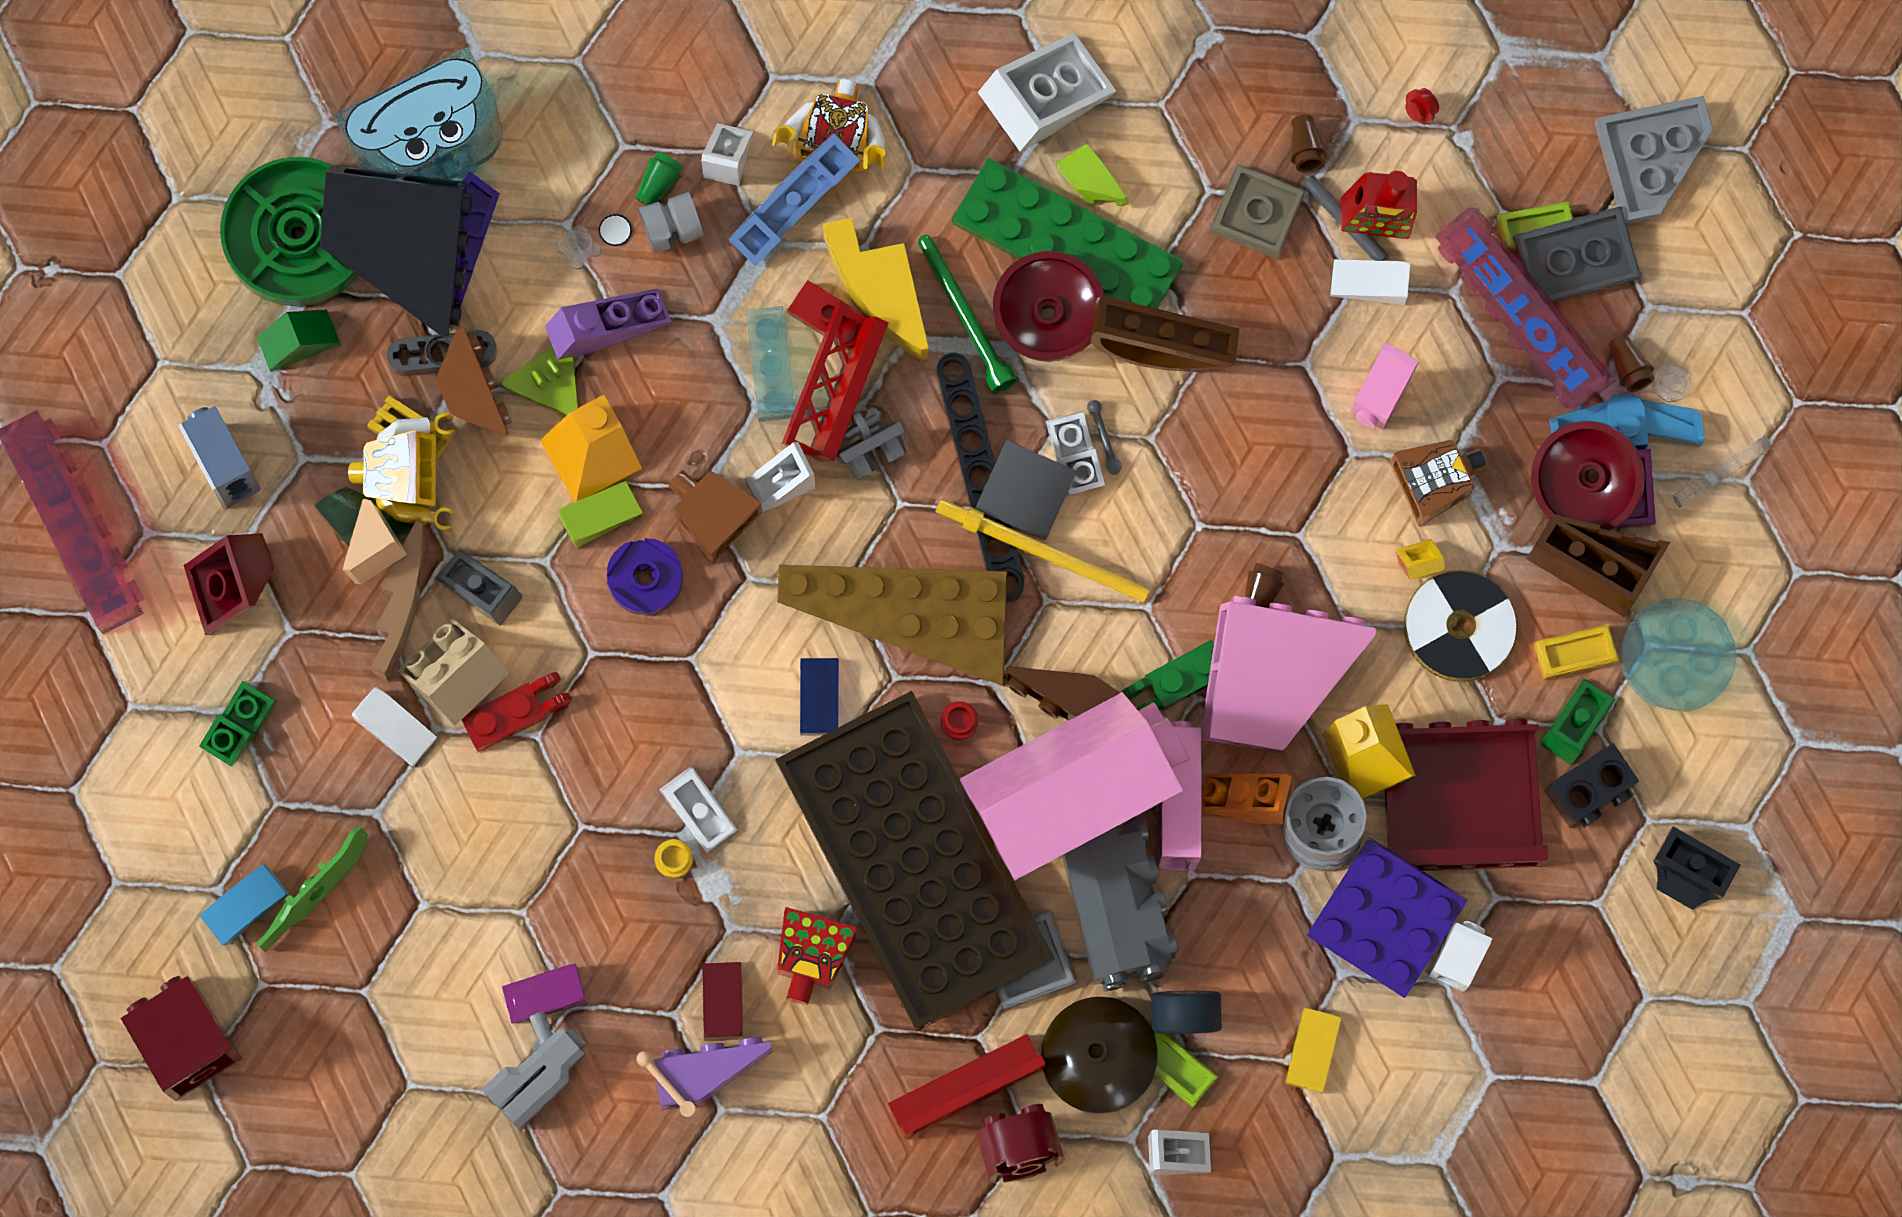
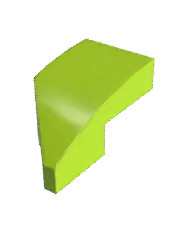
[1056,144,1128,206]

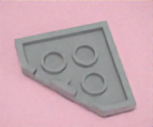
[1594,96,1713,225]

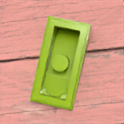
[557,481,643,549]

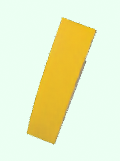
[823,217,929,361]

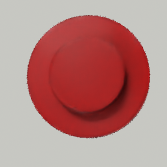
[1405,88,1439,124]
[940,701,979,740]

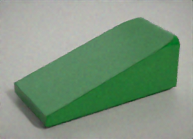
[1541,679,1616,764]

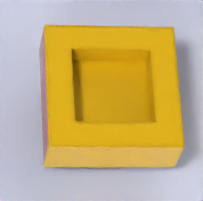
[1396,539,1445,580]

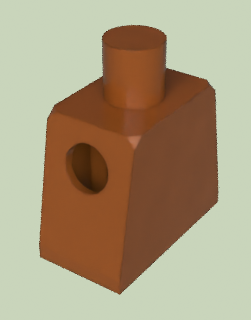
[668,470,762,564]

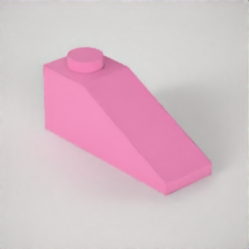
[1351,342,1419,430]

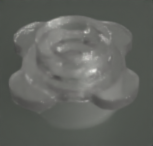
[556,226,601,269]

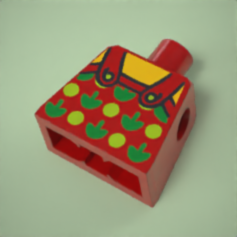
[1341,171,1417,239]
[777,907,857,1005]

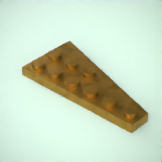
[777,564,1007,686]

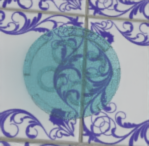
[1621,598,1736,712]

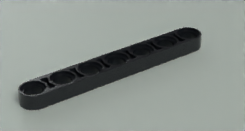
[937,353,1025,602]

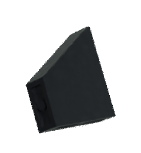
[320,165,472,337]

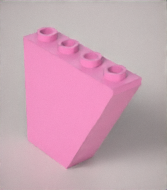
[1201,596,1376,752]

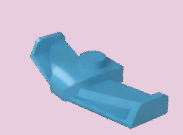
[1549,394,1704,449]

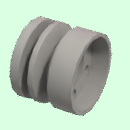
[1282,776,1367,872]

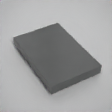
[1513,206,1641,308]

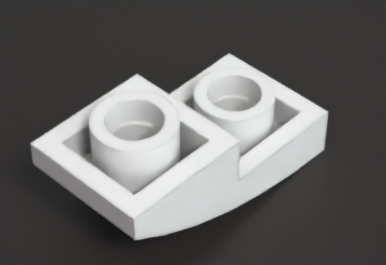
[1045,411,1105,495]

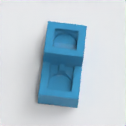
[199,864,289,946]

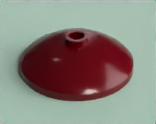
[993,251,1104,362]
[1531,421,1645,530]

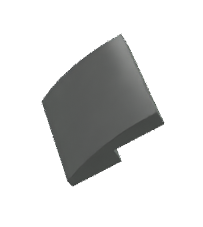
[975,440,1077,540]

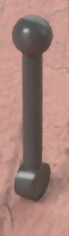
[1087,400,1122,475]

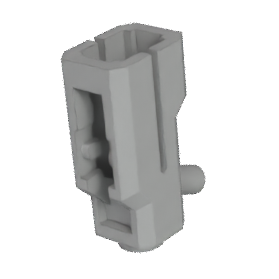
[482,1011,586,1130]

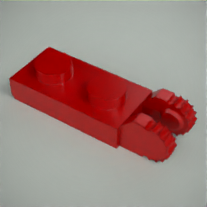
[461,671,572,753]

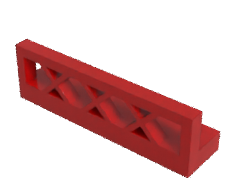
[781,305,889,462]
[888,1034,1046,1140]

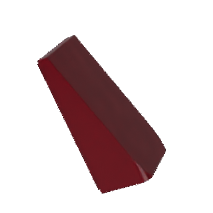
[702,962,743,1041]

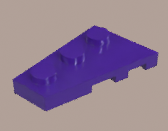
[456,171,500,304]

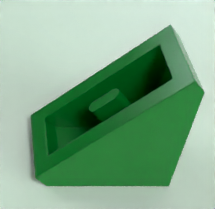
[257,310,341,372]

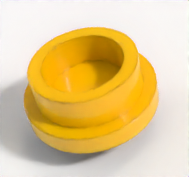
[654,839,693,878]

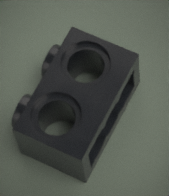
[1544,743,1639,828]

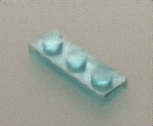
[746,306,795,422]

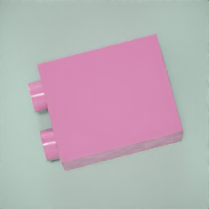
[960,692,1189,880]

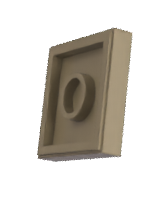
[1209,164,1306,260]

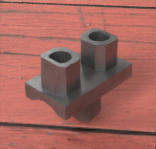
[836,411,907,479]

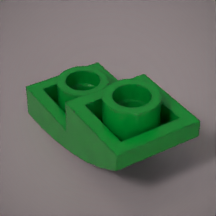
[199,681,278,766]

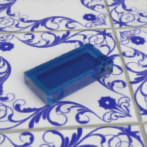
[800,658,839,736]

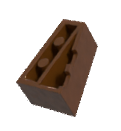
[1527,514,1671,617]

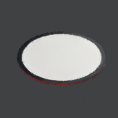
[599,214,632,246]

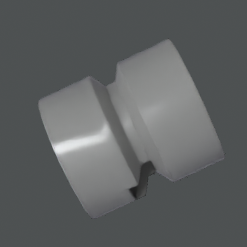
[639,192,704,254]

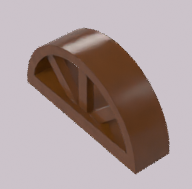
[1091,295,1239,372]

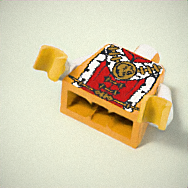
[772,79,886,173]

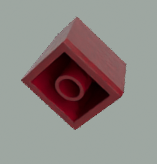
[120,975,242,1101]

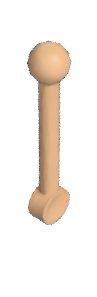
[637,1051,696,1118]

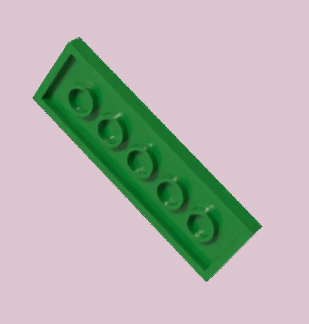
[952,158,1184,309]

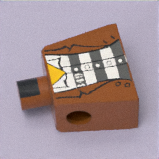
[1390,440,1487,526]

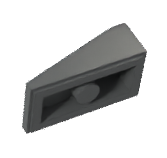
[436,549,522,625]

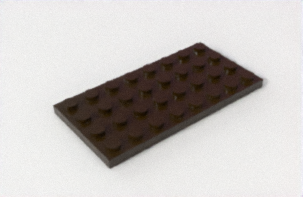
[775,691,1055,1032]

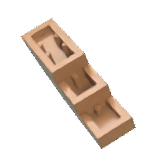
[371,521,427,682]

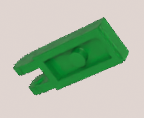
[1121,639,1214,711]

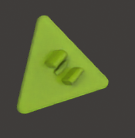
[502,346,578,415]

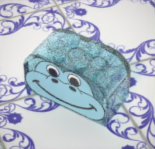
[334,47,503,180]

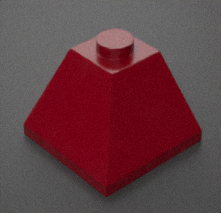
[183,533,274,635]

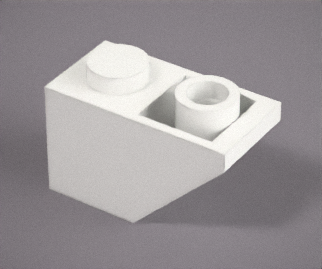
[1429,921,1493,992]

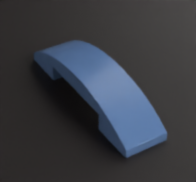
[728,133,860,266]

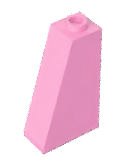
[1157,721,1201,871]

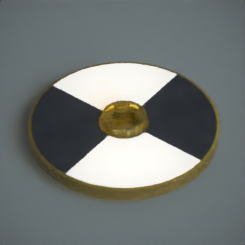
[1403,570,1518,682]

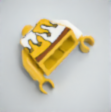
[348,412,455,530]

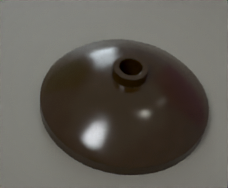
[1041,997,1158,1114]

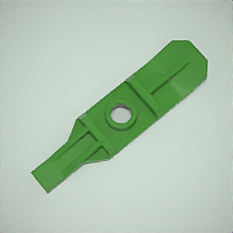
[256,826,368,953]

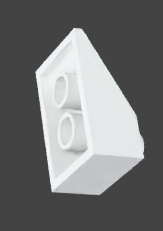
[978,33,1116,151]

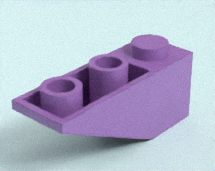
[545,289,671,360]
[654,1037,772,1110]

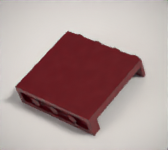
[1384,719,1548,871]

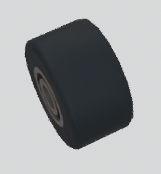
[1151,990,1222,1034]

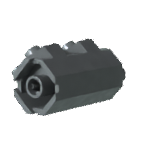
[1062,817,1178,991]

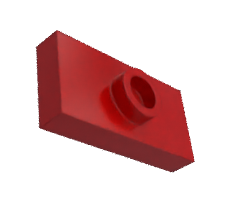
[787,280,867,351]

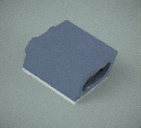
[178,406,261,509]

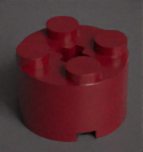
[976,1104,1065,1183]

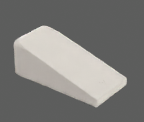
[1330,260,1411,305]
[352,686,437,767]
[659,767,738,853]

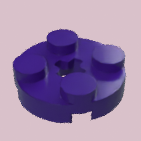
[607,538,683,616]

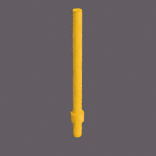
[935,498,1149,603]

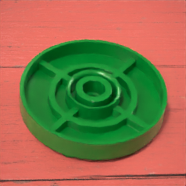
[220,157,359,306]

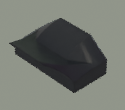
[1653,826,1741,910]

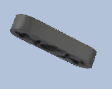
[387,330,497,376]

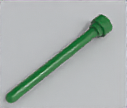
[918,235,1019,394]

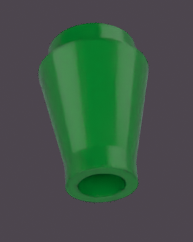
[634,151,683,206]

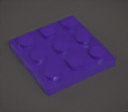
[1307,837,1468,998]

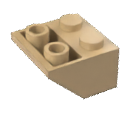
[397,618,510,726]

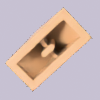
[342,499,407,584]

